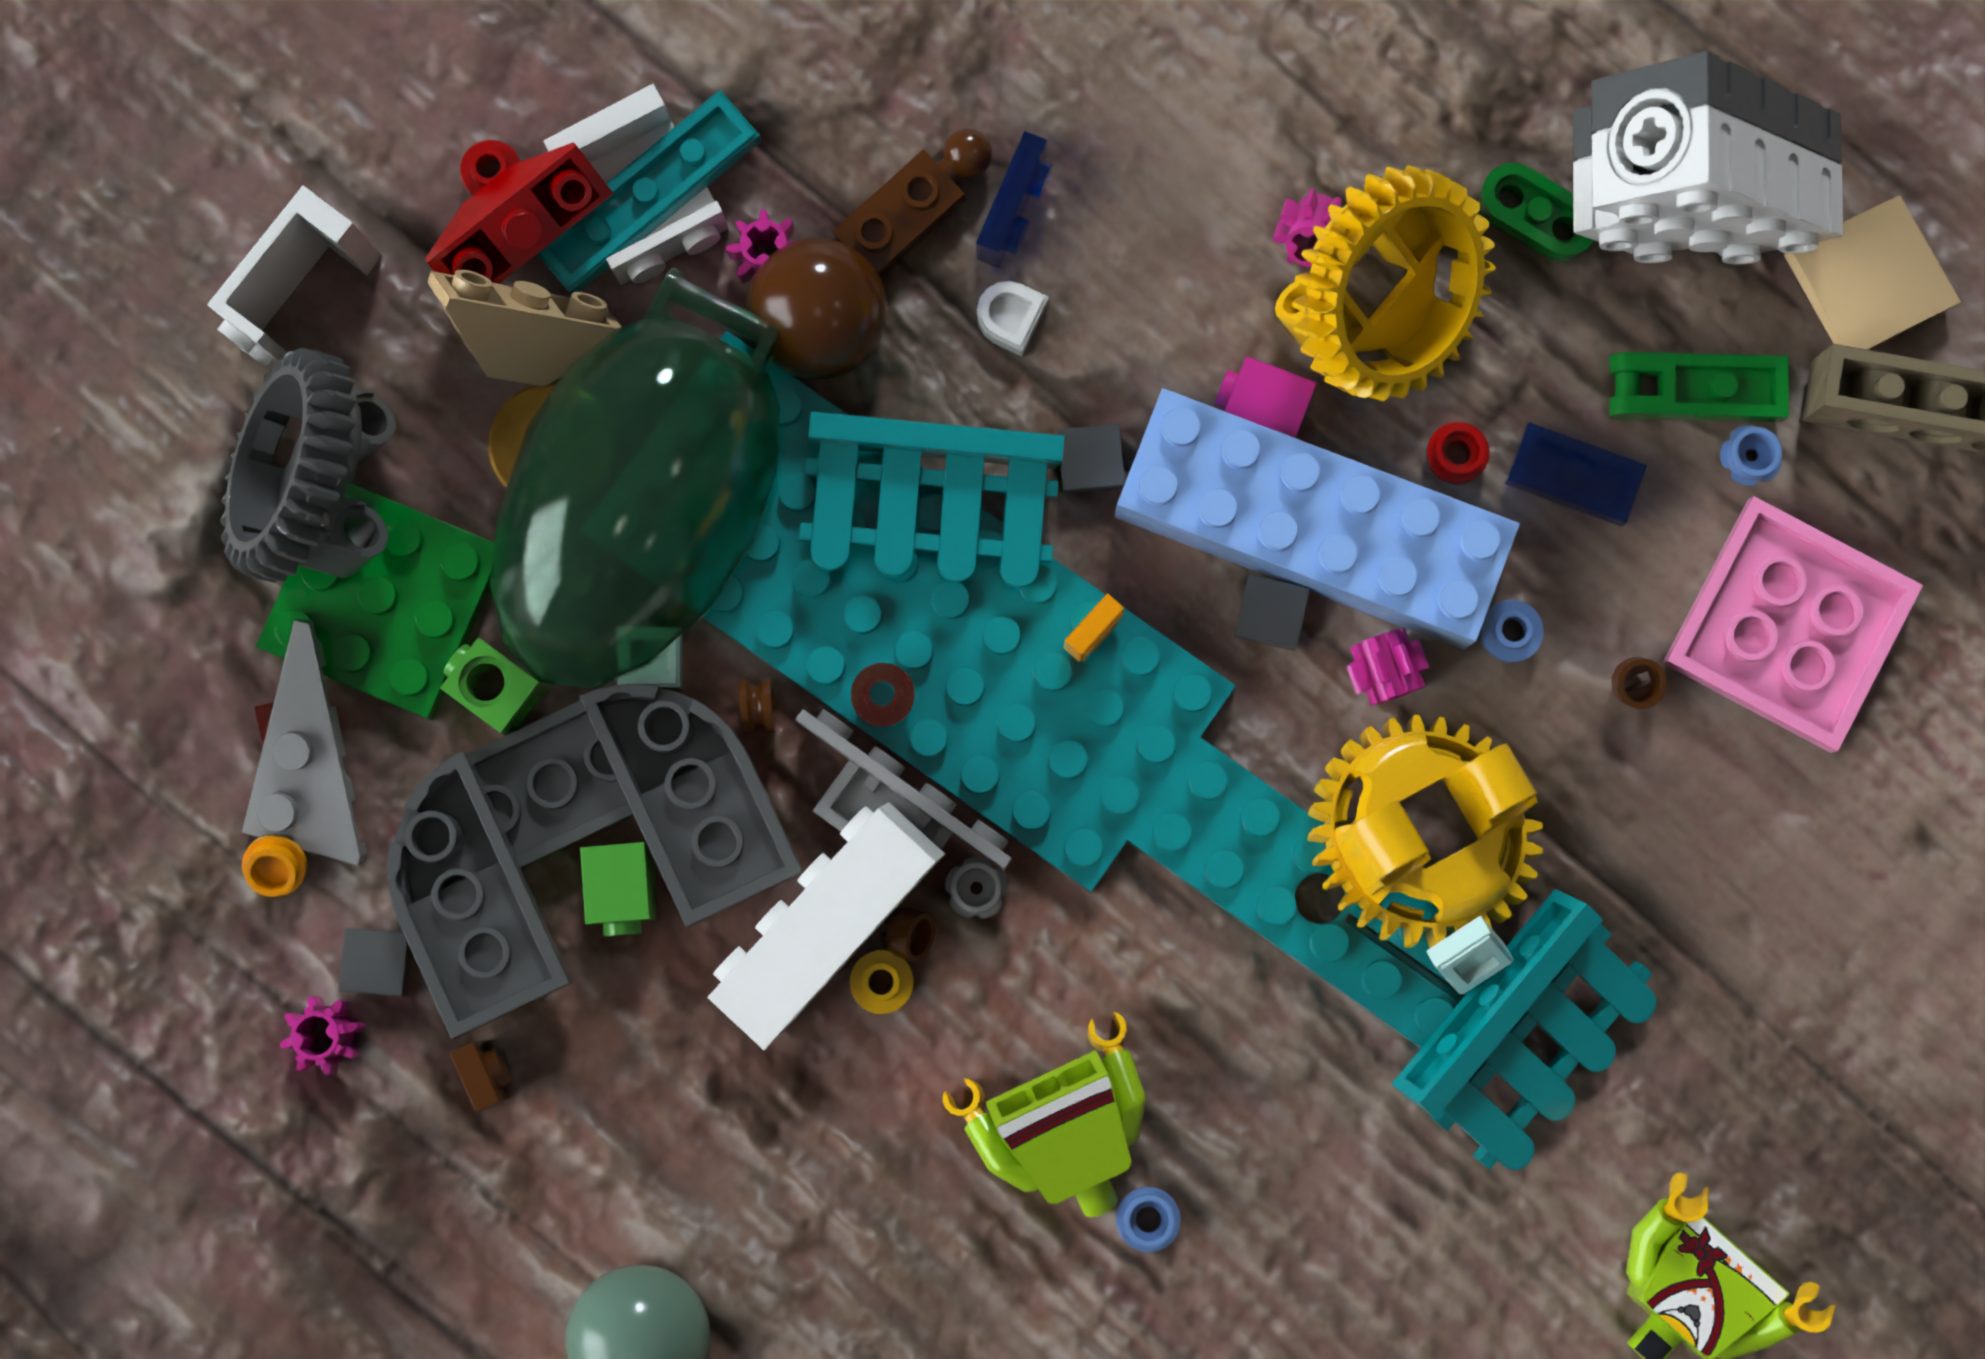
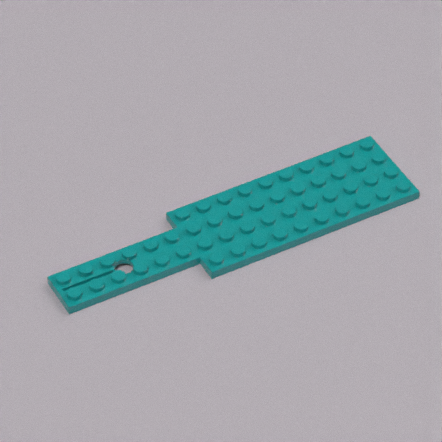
[580,330,1469,1049]

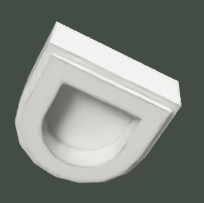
[977,281,1049,356]

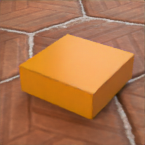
[1063,593,1124,663]

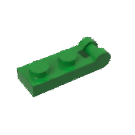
[1609,352,1789,422]

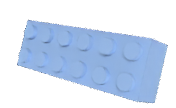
[1114,388,1520,651]

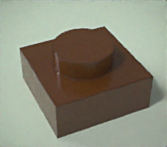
[449,1041,512,1112]

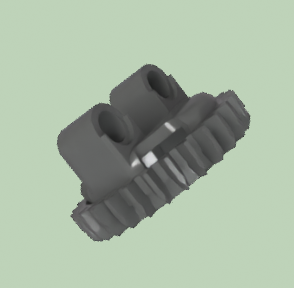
[220,348,396,583]

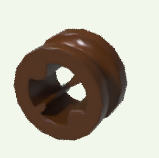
[739,676,777,735]

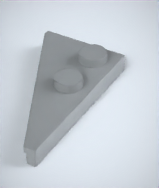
[242,618,367,866]

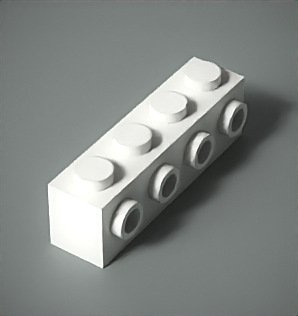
[707,802,945,1050]

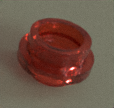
[851,663,915,727]

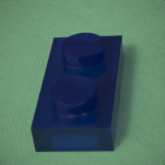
[976,131,1054,268]

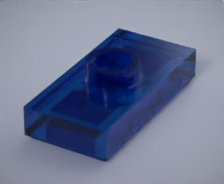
[1504,422,1647,527]

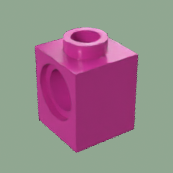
[1214,356,1317,438]

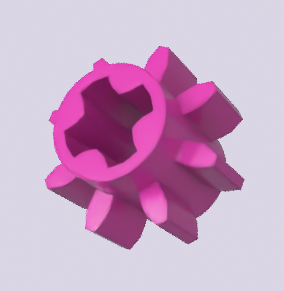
[1273,189,1342,267]
[726,209,795,284]

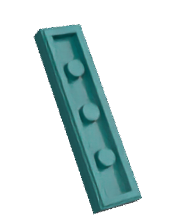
[536,90,762,295]

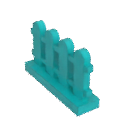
[799,411,1065,588]
[1391,889,1656,1170]

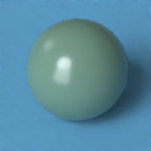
[565,1264,711,1359]

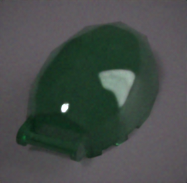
[490,268,780,688]

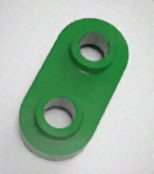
[1478,163,1594,262]

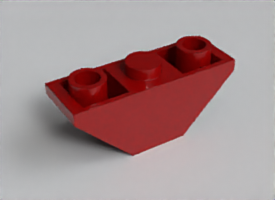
[425,142,614,284]

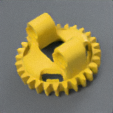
[1275,165,1496,401]
[1307,715,1543,949]

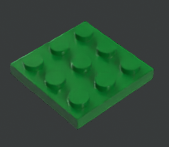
[255,483,507,721]

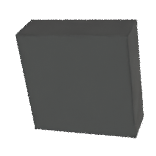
[1057,423,1125,494]
[1234,574,1310,651]
[338,928,411,996]

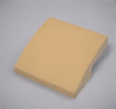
[1784,195,1961,350]

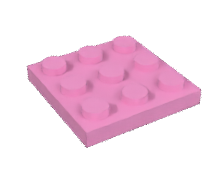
[1662,496,1923,753]

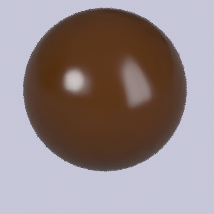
[747,238,887,380]

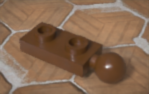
[832,129,992,277]

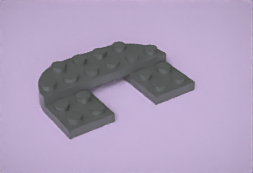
[387,684,804,1039]

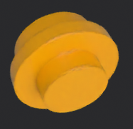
[242,834,307,897]

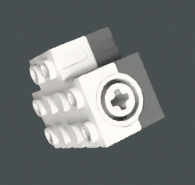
[1573,50,1843,265]

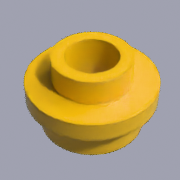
[850,950,914,1014]

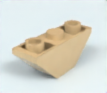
[427,270,624,387]

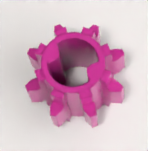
[1346,628,1430,706]
[280,996,365,1075]

